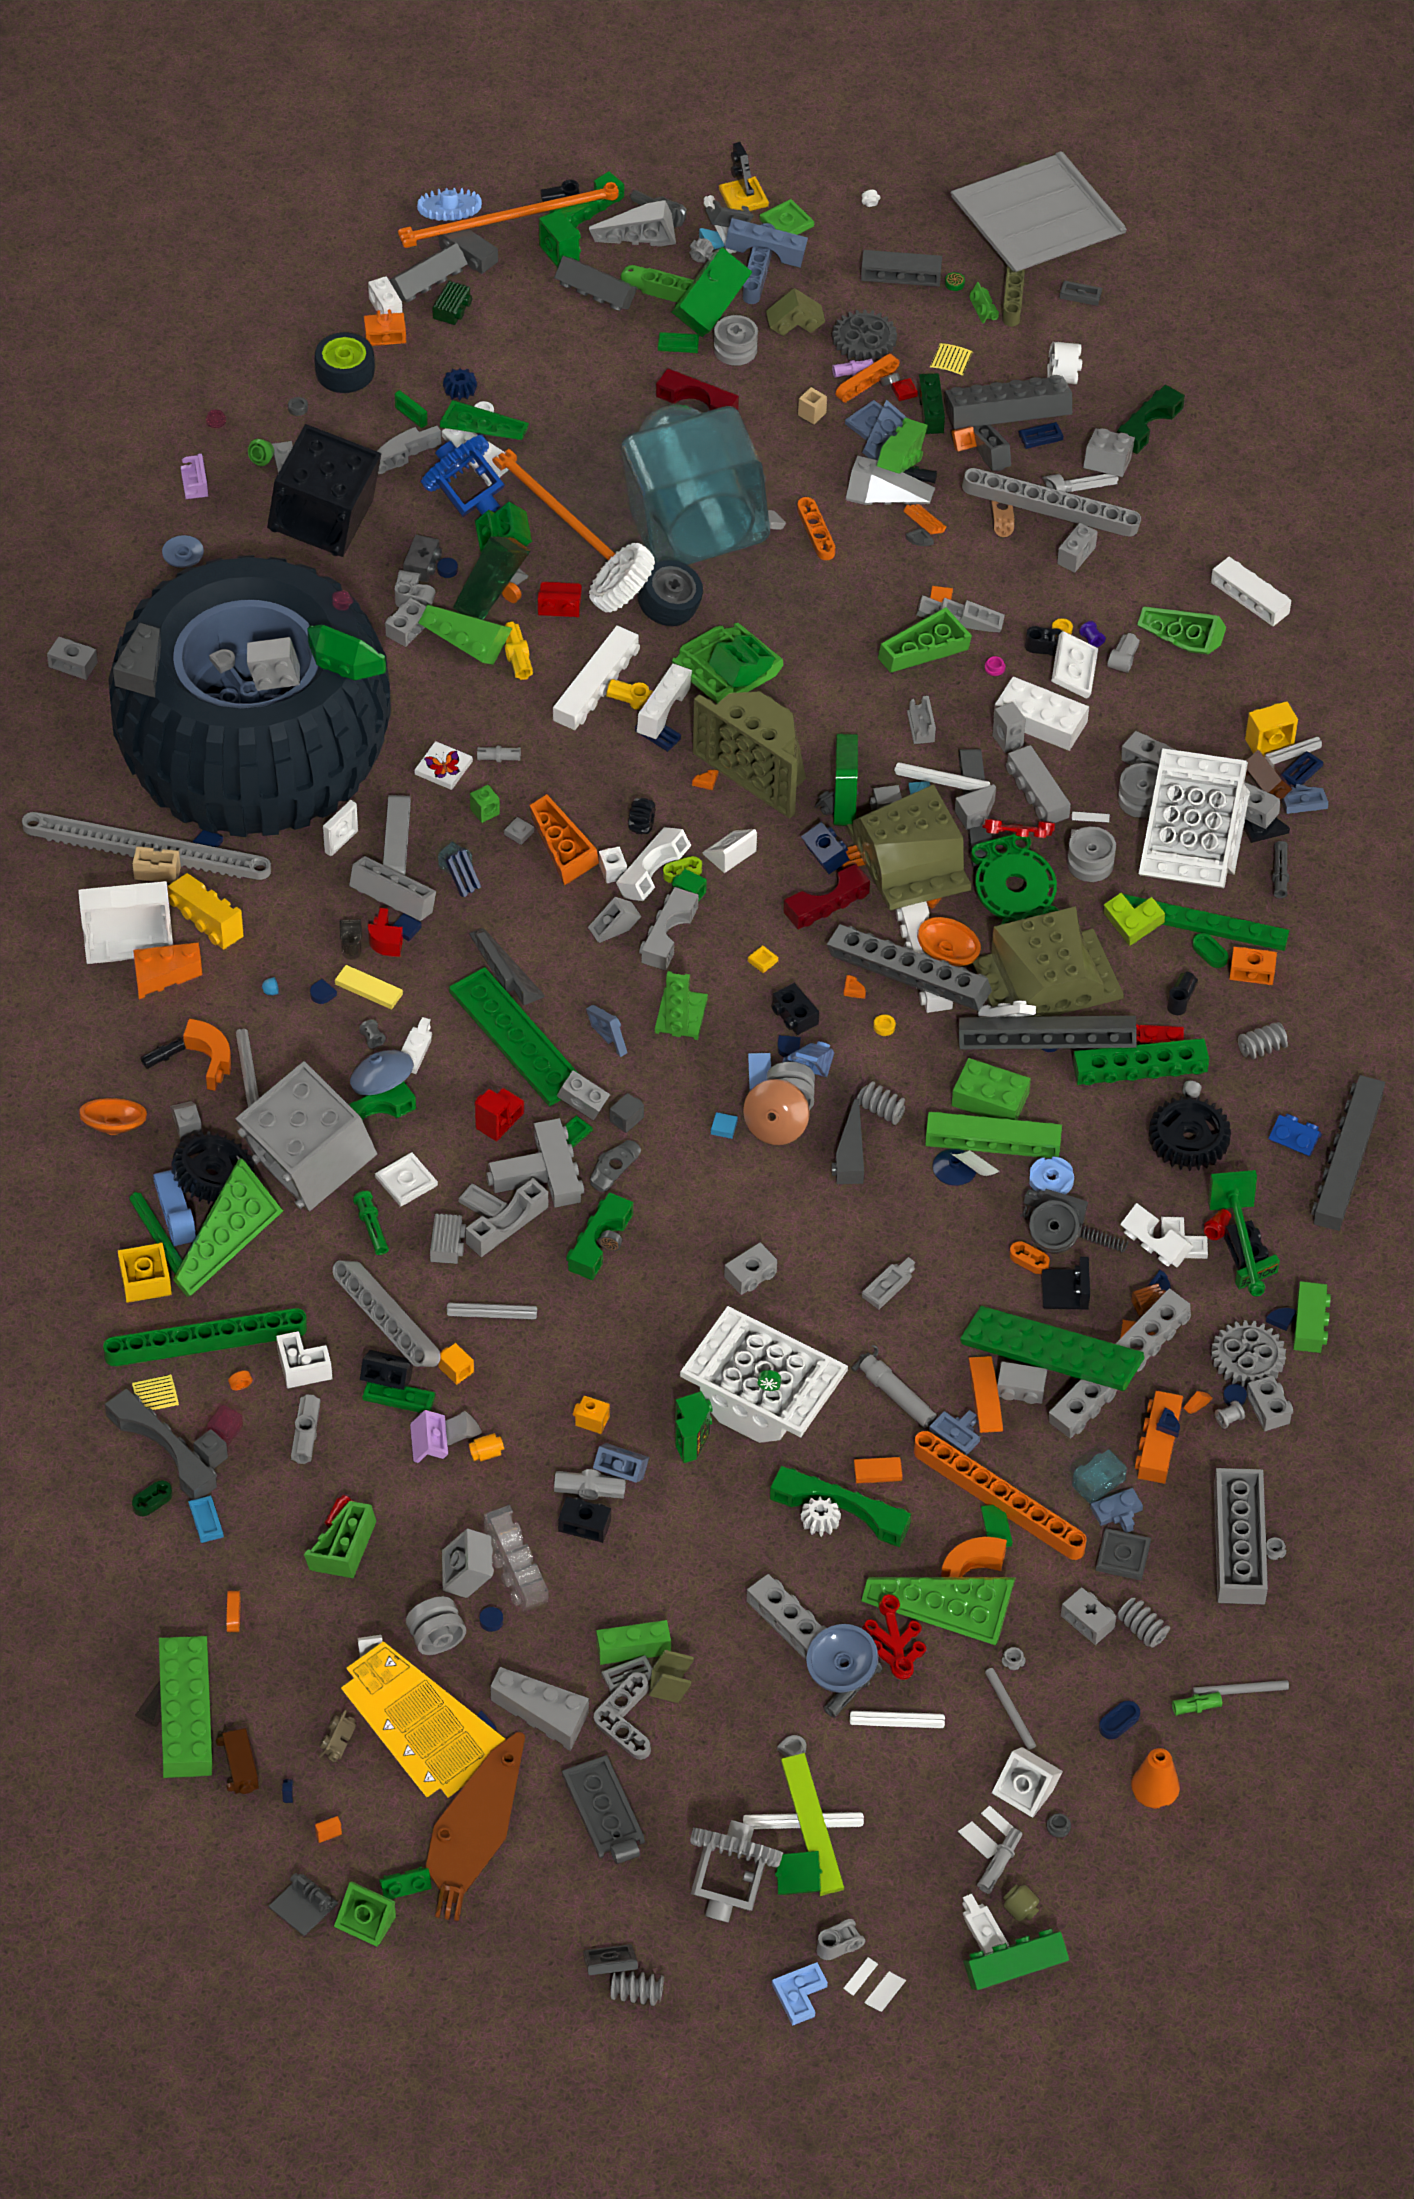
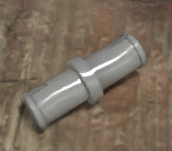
[477,745,521,762]

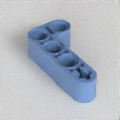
[153,1170,196,1246]

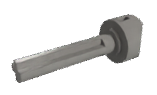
[1042,474,1118,503]

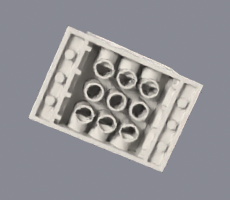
[1139,748,1250,888]
[680,1306,848,1443]

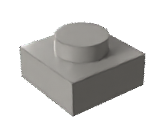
[504,817,534,845]

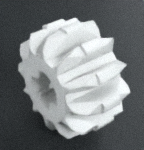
[801,1496,841,1537]

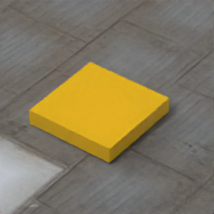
[719,176,769,211]

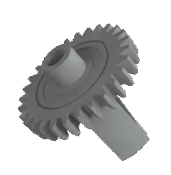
[690,1820,783,1923]

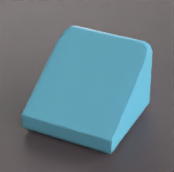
[699,228,724,250]

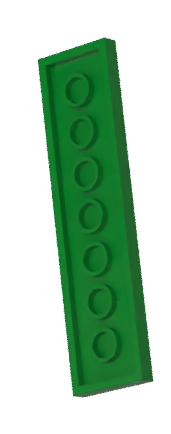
[449,967,579,1107]
[960,1306,1145,1391]

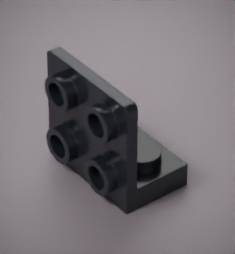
[1042,1257,1090,1310]

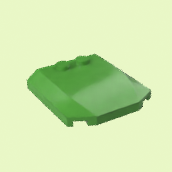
[672,623,783,703]

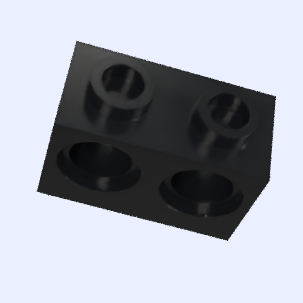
[771,982,819,1035]
[1224,1220,1269,1270]

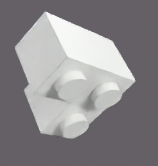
[276,1331,332,1388]

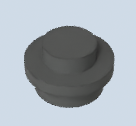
[1047,1813,1071,1838]

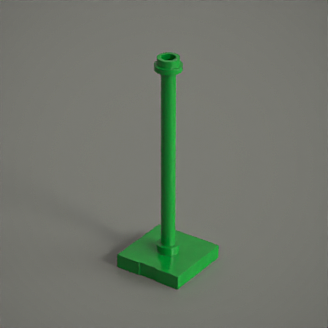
[1208,1170,1265,1297]

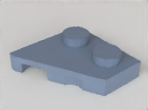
[1281,784,1328,814]
[586,1005,628,1057]

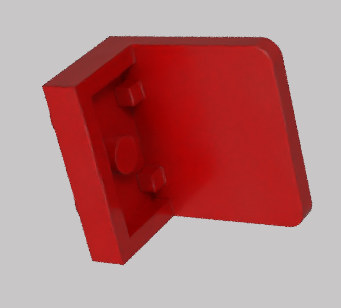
[538,582,582,617]

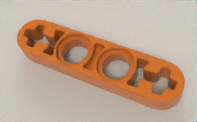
[835,354,900,403]
[797,497,835,560]

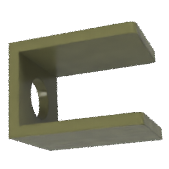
[649,1650,694,1703]

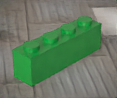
[963,1928,1069,1990]

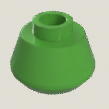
[248,439,274,466]

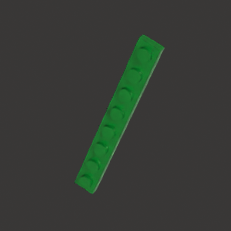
[1123,894,1290,951]

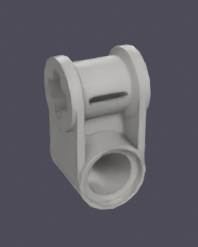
[816,1919,866,1960]

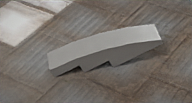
[916,595,1005,632]

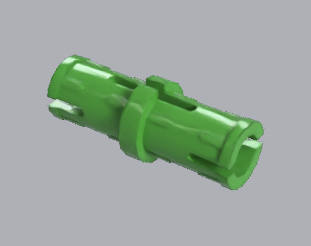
[1172,1692,1222,1716]

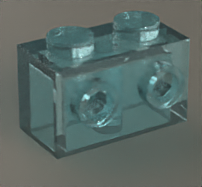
[1072,1449,1127,1505]

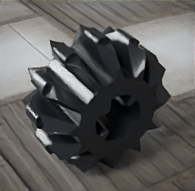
[628,798,656,835]

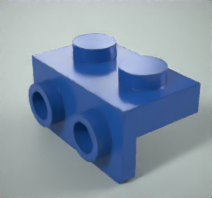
[1269,1114,1322,1157]

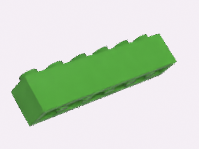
[925,1112,1062,1158]

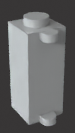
[486,1152,547,1193]

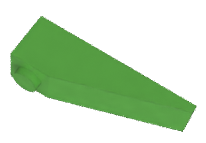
[1137,607,1226,654]

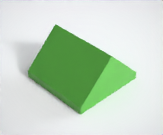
[334,1881,396,1947]

